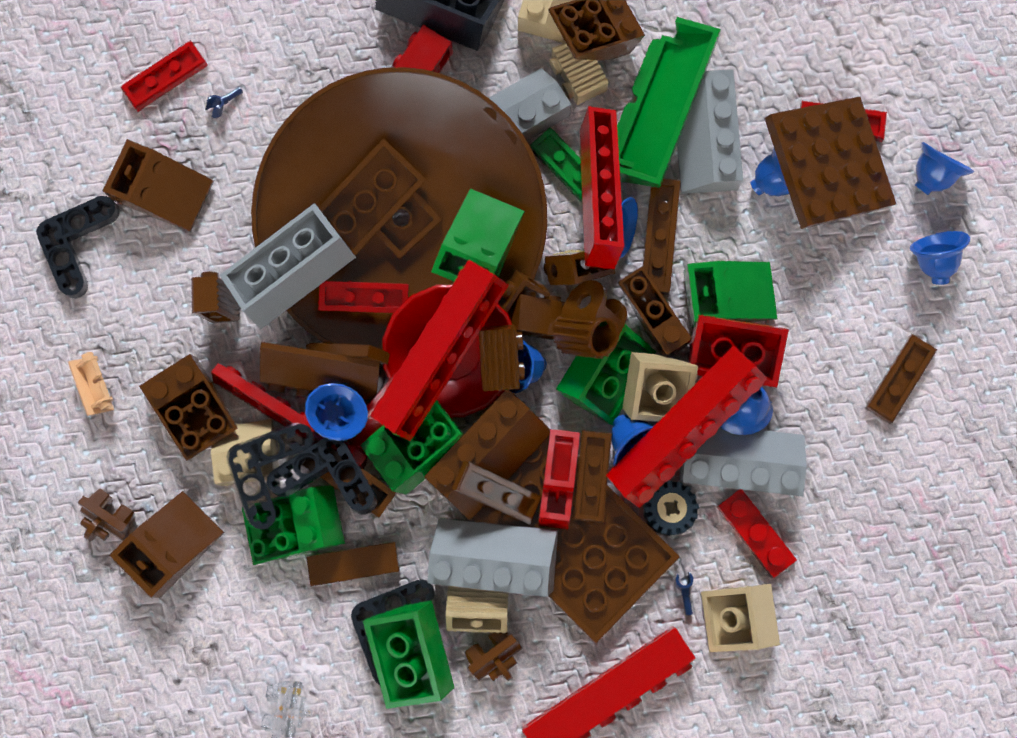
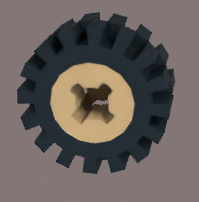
[643,481,699,536]

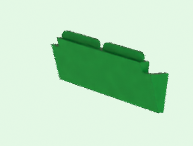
[617,17,721,188]

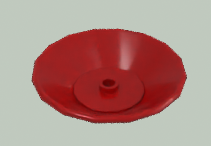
[382,285,512,418]

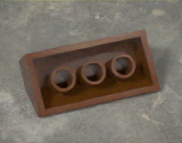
[260,342,386,405]
[424,389,550,520]

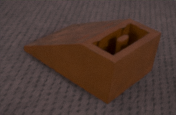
[548,0,645,60]
[102,139,214,232]
[139,354,238,461]
[109,491,225,598]

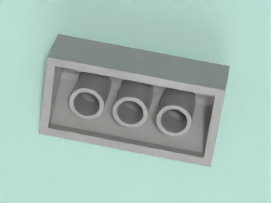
[489,68,571,141]
[677,69,743,194]
[220,203,356,330]
[679,427,807,497]
[427,518,558,597]

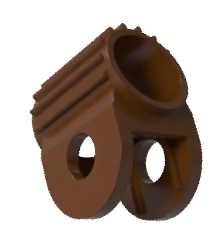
[552,280,627,359]

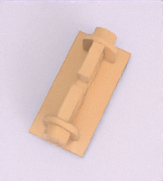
[68,352,114,416]

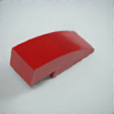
[538,429,580,529]

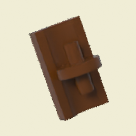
[78,489,135,542]
[465,632,523,681]

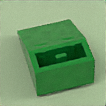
[431,189,525,282]
[683,261,778,328]
[360,400,462,495]
[242,485,345,565]

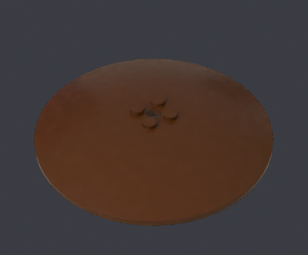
[251,67,548,349]

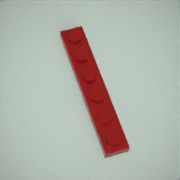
[211,363,367,469]

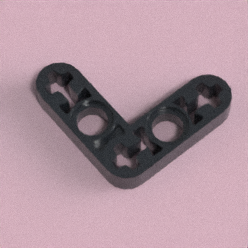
[36,196,120,299]
[226,423,314,529]
[267,438,377,515]
[351,579,435,685]

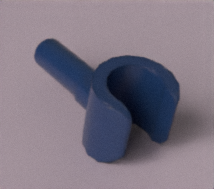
[205,87,243,118]
[674,572,694,616]

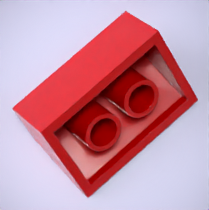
[687,315,789,388]

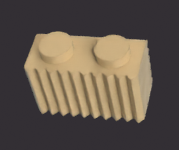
[549,42,608,105]
[446,586,508,634]

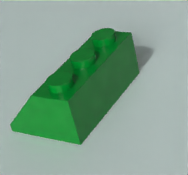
[556,321,656,426]
[363,600,455,709]

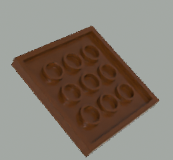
[764,97,897,229]

